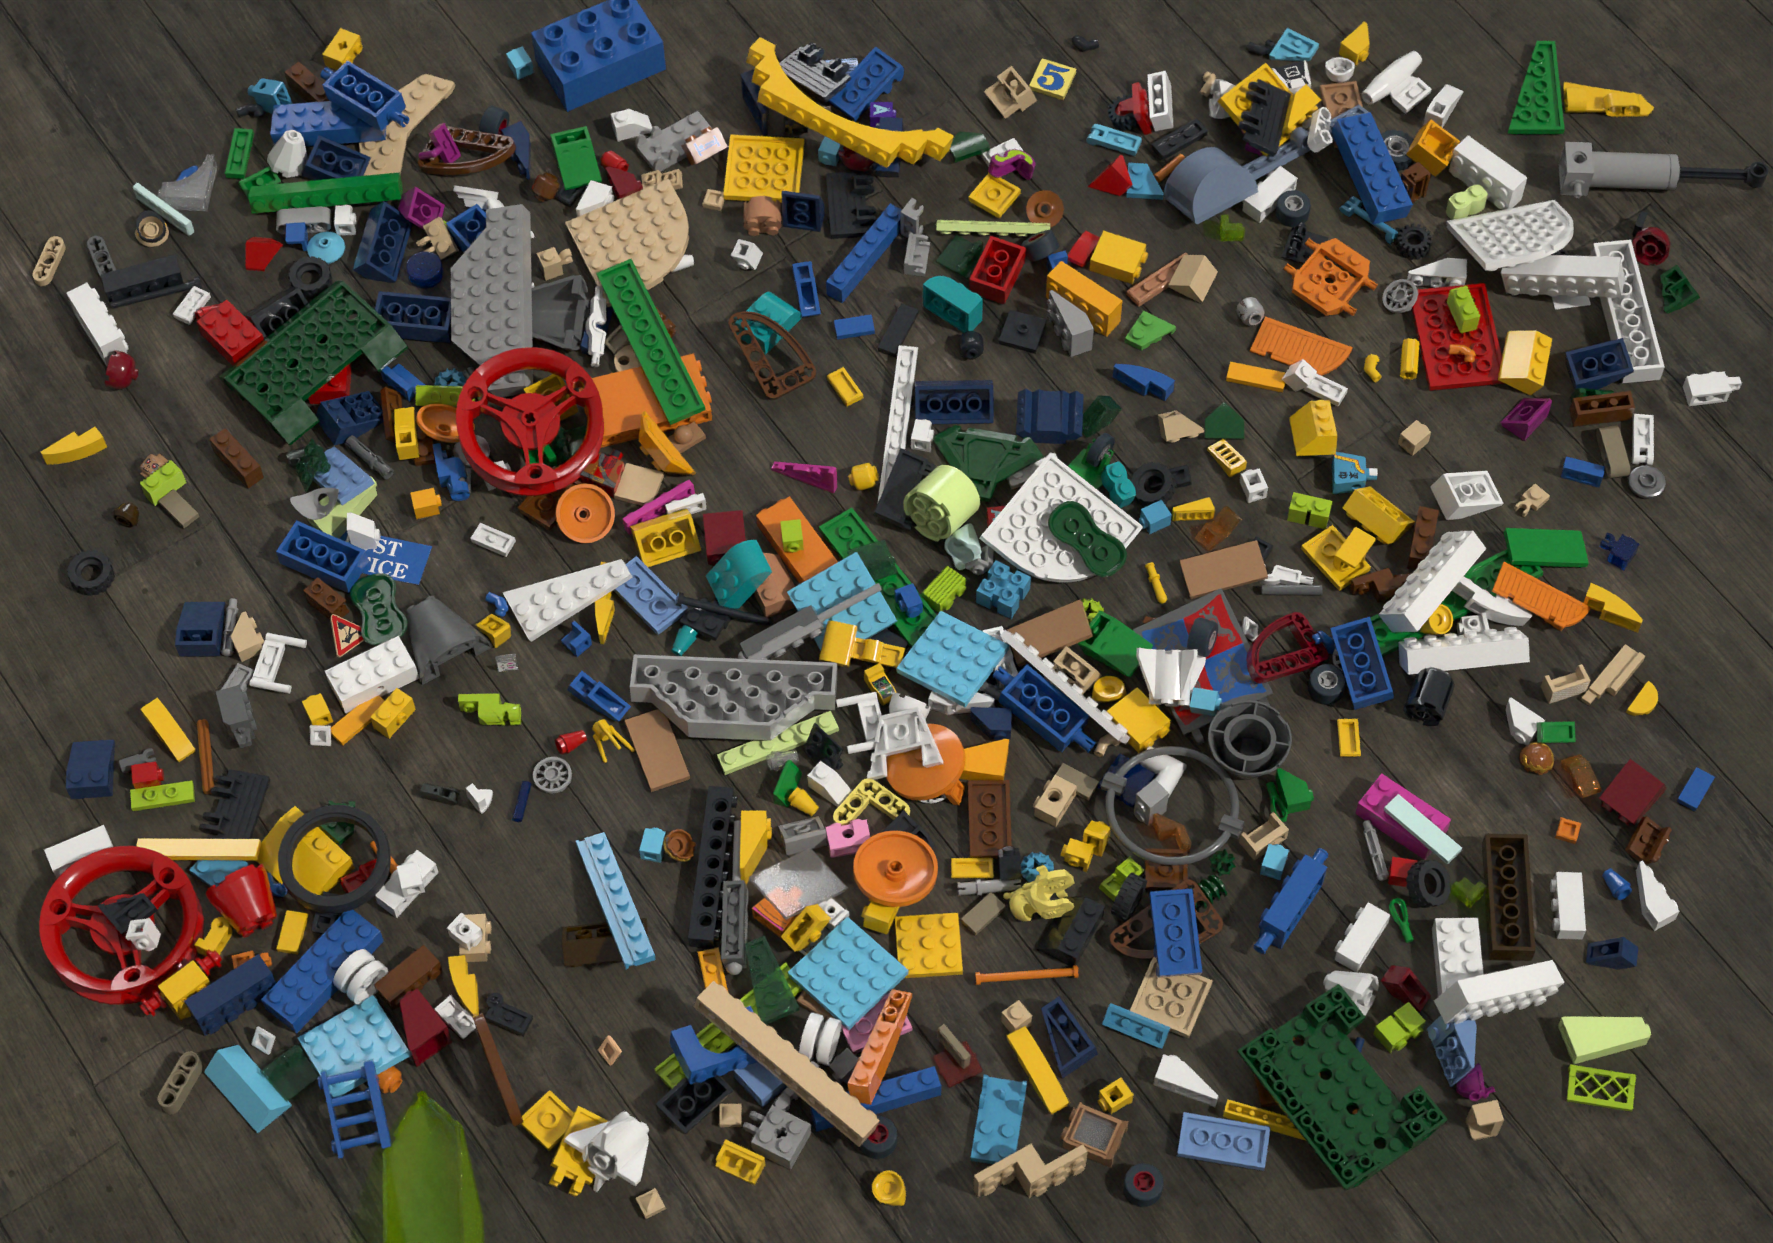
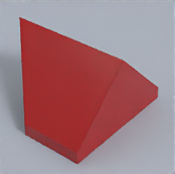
[1088,155,1133,196]
[246,237,283,272]

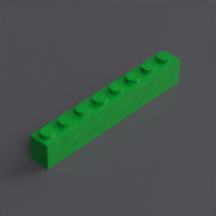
[248,172,403,214]

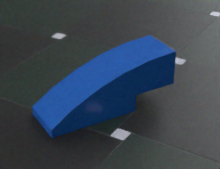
[792,261,821,317]
[1113,364,1175,401]
[567,671,631,722]

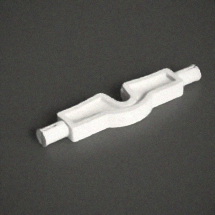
[586,286,607,367]
[1258,565,1314,585]

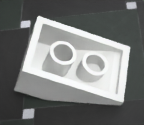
[1430,471,1504,520]

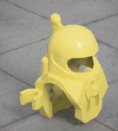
[1004,865,1075,921]

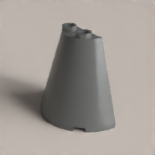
[406,596,493,685]

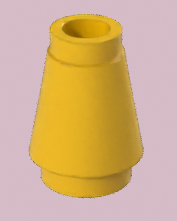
[788,787,819,817]

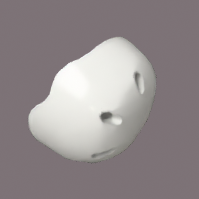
[1325,57,1354,83]

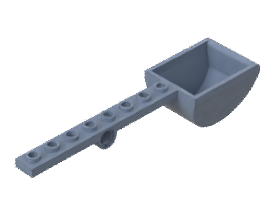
[1164,105,1369,224]

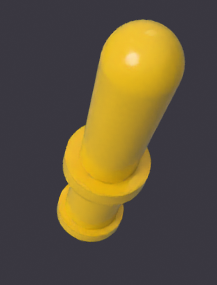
[1145,562,1167,604]

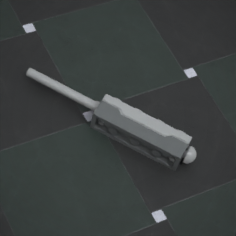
[738,583,882,660]
[721,821,748,975]

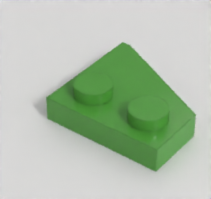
[1125,311,1176,351]

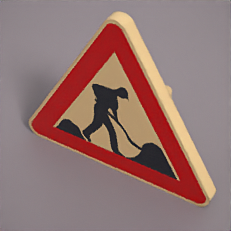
[330,614,364,657]

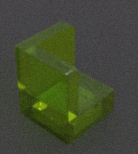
[1220,215,1245,241]
[1451,877,1486,908]

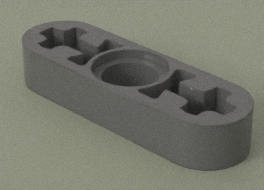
[87,236,116,280]

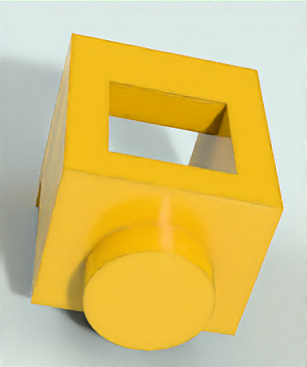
[1061,838,1094,872]
[1098,1078,1133,1114]

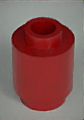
[601,151,629,172]

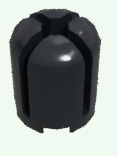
[1403,667,1455,726]

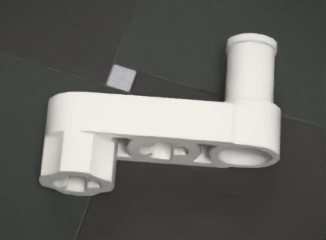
[1302,107,1333,152]

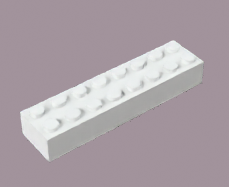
[1590,240,1664,383]

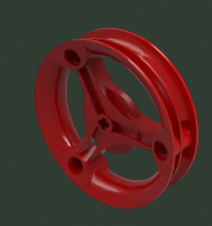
[456,347,604,496]
[39,846,204,1005]

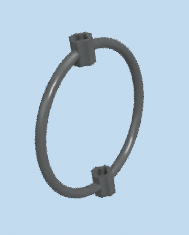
[1101,746,1244,865]

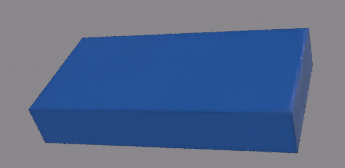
[834,315,875,340]
[1677,767,1715,811]

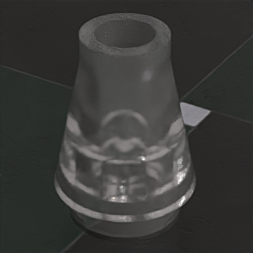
[766,750,799,771]

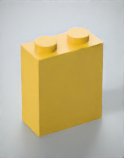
[1090,231,1148,284]
[1107,687,1170,753]

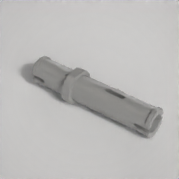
[957,879,1021,896]

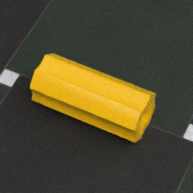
[1400,338,1419,380]

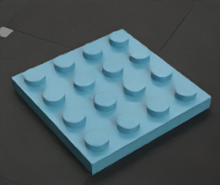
[787,552,897,650]
[896,611,1009,707]
[788,917,908,1030]
[298,995,411,1098]

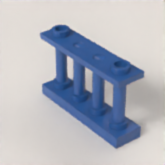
[318,1059,392,1158]

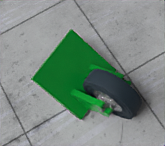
[1068,433,1115,490]

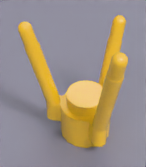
[592,719,635,763]

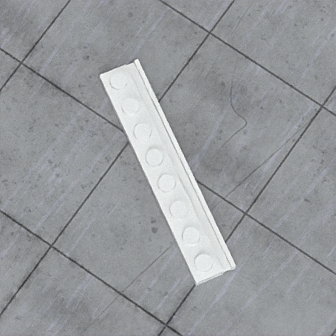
[1000,630,1131,744]

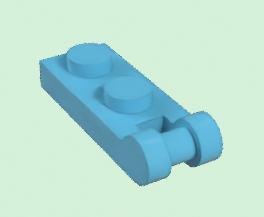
[1086,124,1142,156]

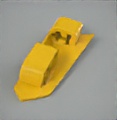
[1563,82,1654,117]

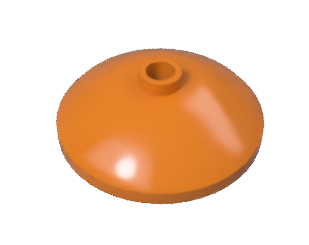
[416,404,475,443]
[555,484,615,543]

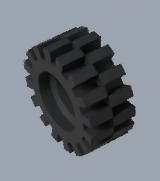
[1396,223,1432,260]

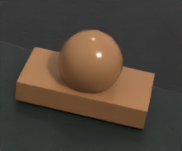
[668,421,706,454]

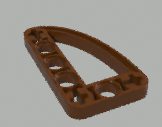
[418,126,516,175]
[729,311,816,400]
[1110,880,1223,959]
[473,1013,524,1127]

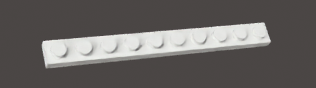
[878,346,918,502]

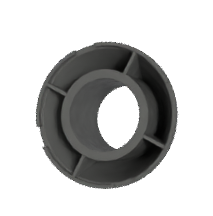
[1208,700,1292,780]

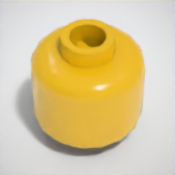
[848,463,879,491]

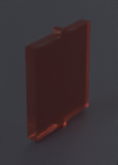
[933,1041,983,1088]

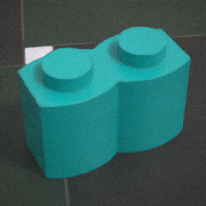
[1101,461,1136,508]

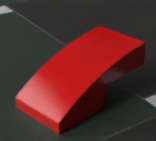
[1067,231,1100,267]
[340,858,377,893]

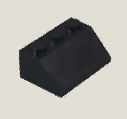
[244,286,308,339]
[1037,897,1105,967]
[656,1076,733,1135]

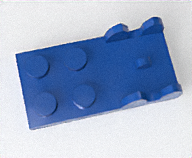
[828,46,904,121]
[1149,889,1202,978]

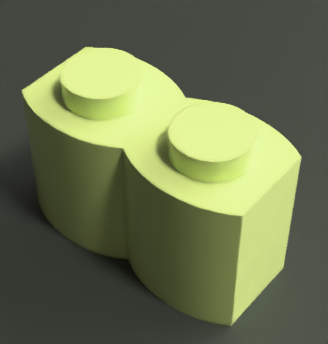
[1446,184,1488,220]

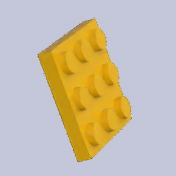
[895,913,963,978]

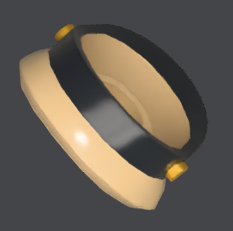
[135,211,169,247]

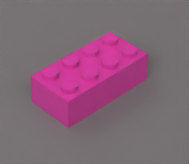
[1355,773,1451,860]

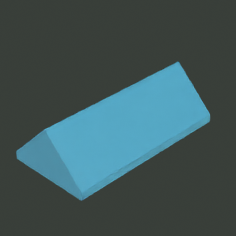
[204,1045,292,1134]

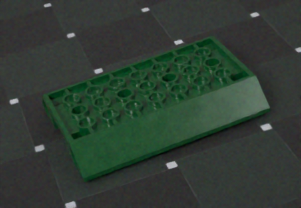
[219,281,408,446]
[1237,984,1448,1191]

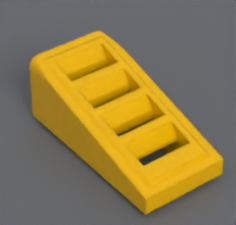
[1207,439,1247,477]
[1171,497,1215,521]

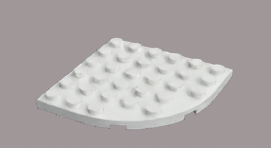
[1447,200,1574,271]
[979,453,1143,582]

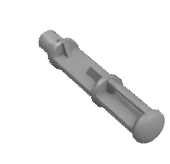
[221,598,238,656]
[1363,820,1389,881]

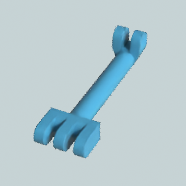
[1339,196,1398,244]

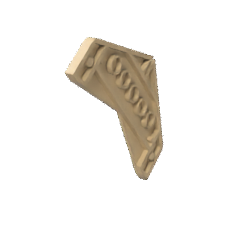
[359,74,455,176]

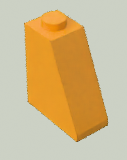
[959,739,1009,780]

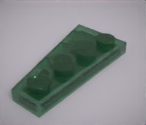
[745,936,800,1025]

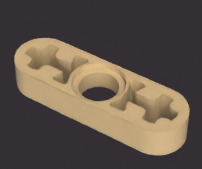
[33,236,65,286]

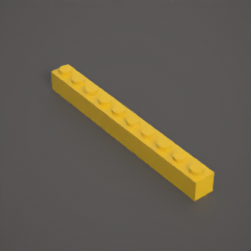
[1223,1099,1305,1140]

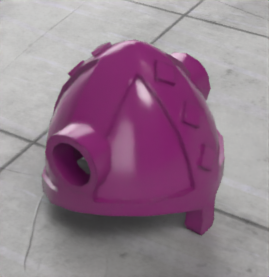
[1456,1063,1495,1101]

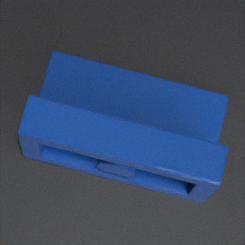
[380,364,425,402]
[1561,456,1605,487]

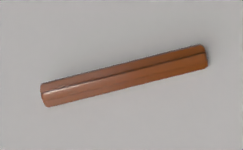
[197,719,214,794]

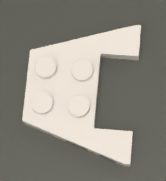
[867,707,943,780]

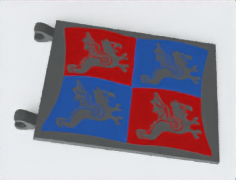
[1133,588,1273,745]

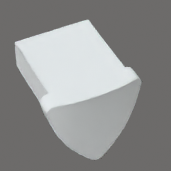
[466,783,493,814]

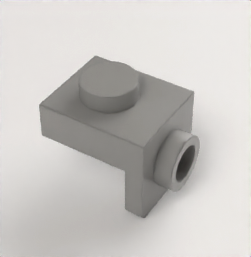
[965,545,994,575]

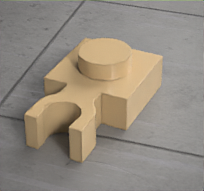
[1514,484,1550,517]

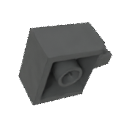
[216,685,257,748]

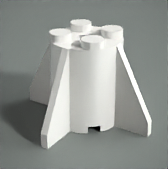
[1136,648,1206,707]
[564,1111,649,1192]

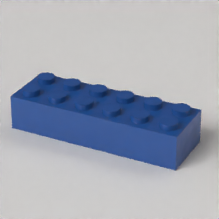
[271,101,387,146]
[1331,112,1413,224]
[261,910,384,1034]

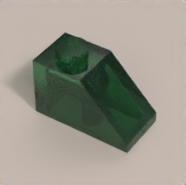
[1082,395,1122,438]

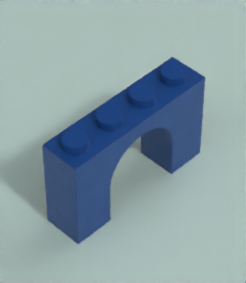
[670,1006,759,1084]

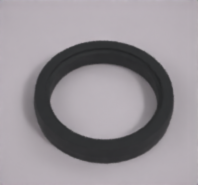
[278,805,391,913]

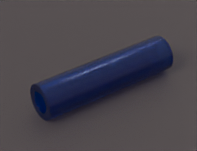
[512,781,532,822]

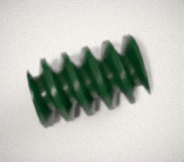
[1187,875,1227,912]

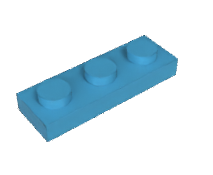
[1102,1003,1170,1049]

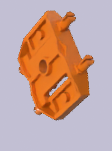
[1283,238,1378,317]

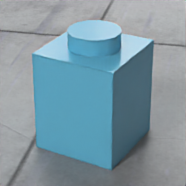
[506,46,534,80]
[818,136,844,166]
[1189,687,1222,716]
[639,828,666,863]
[1260,844,1289,880]

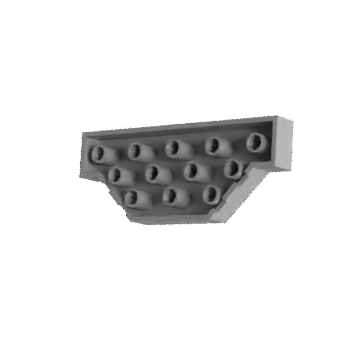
[451,204,533,397]
[630,655,837,740]

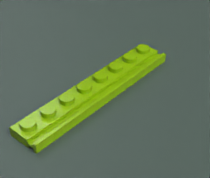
[654,963,803,1089]

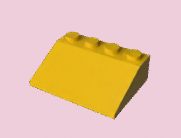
[255,806,354,910]

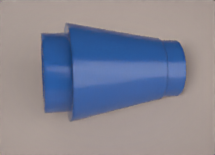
[1602,869,1632,900]

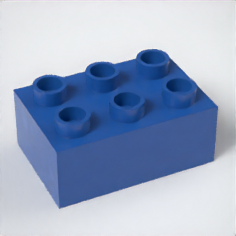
[531,0,666,112]

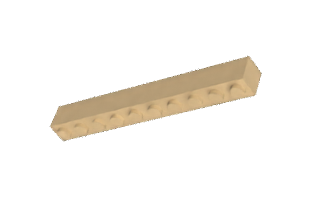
[694,981,880,1147]

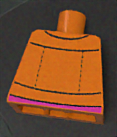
[752,887,803,940]

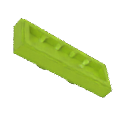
[416,385,475,407]
[130,781,195,811]

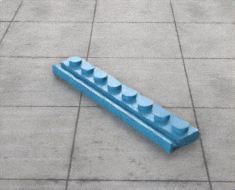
[576,832,655,969]

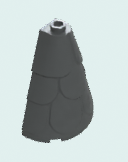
[532,275,590,350]

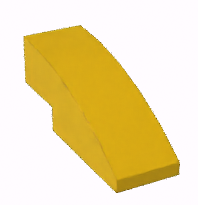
[41,427,107,465]
[1584,583,1643,633]
[141,697,196,762]
[448,955,479,1017]

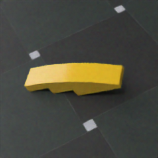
[595,562,615,644]
[1007,1026,1070,1114]

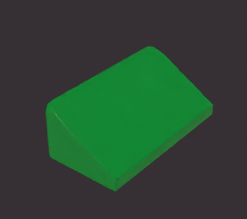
[238,166,281,199]
[773,760,802,808]

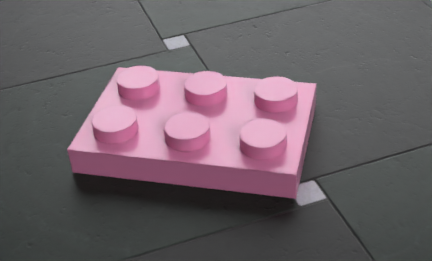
[841,993,912,1054]

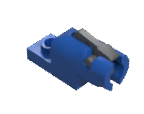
[433,443,471,501]

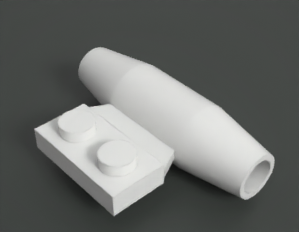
[1362,51,1432,114]

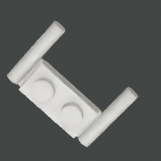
[250,633,307,694]
[836,692,882,754]

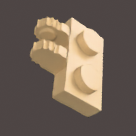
[416,217,459,260]

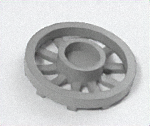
[533,757,572,794]

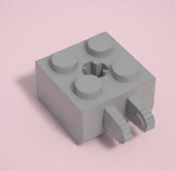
[743,1105,811,1170]

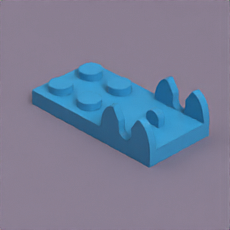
[971,1075,1027,1164]

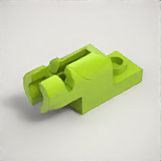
[458,694,521,726]

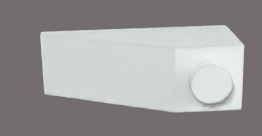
[1154,1055,1218,1107]

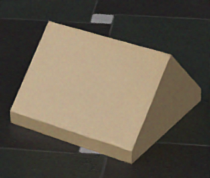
[1168,255,1218,304]

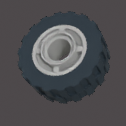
[1381,130,1414,171]

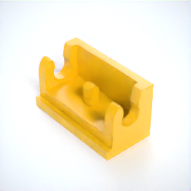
[715,1139,765,1185]

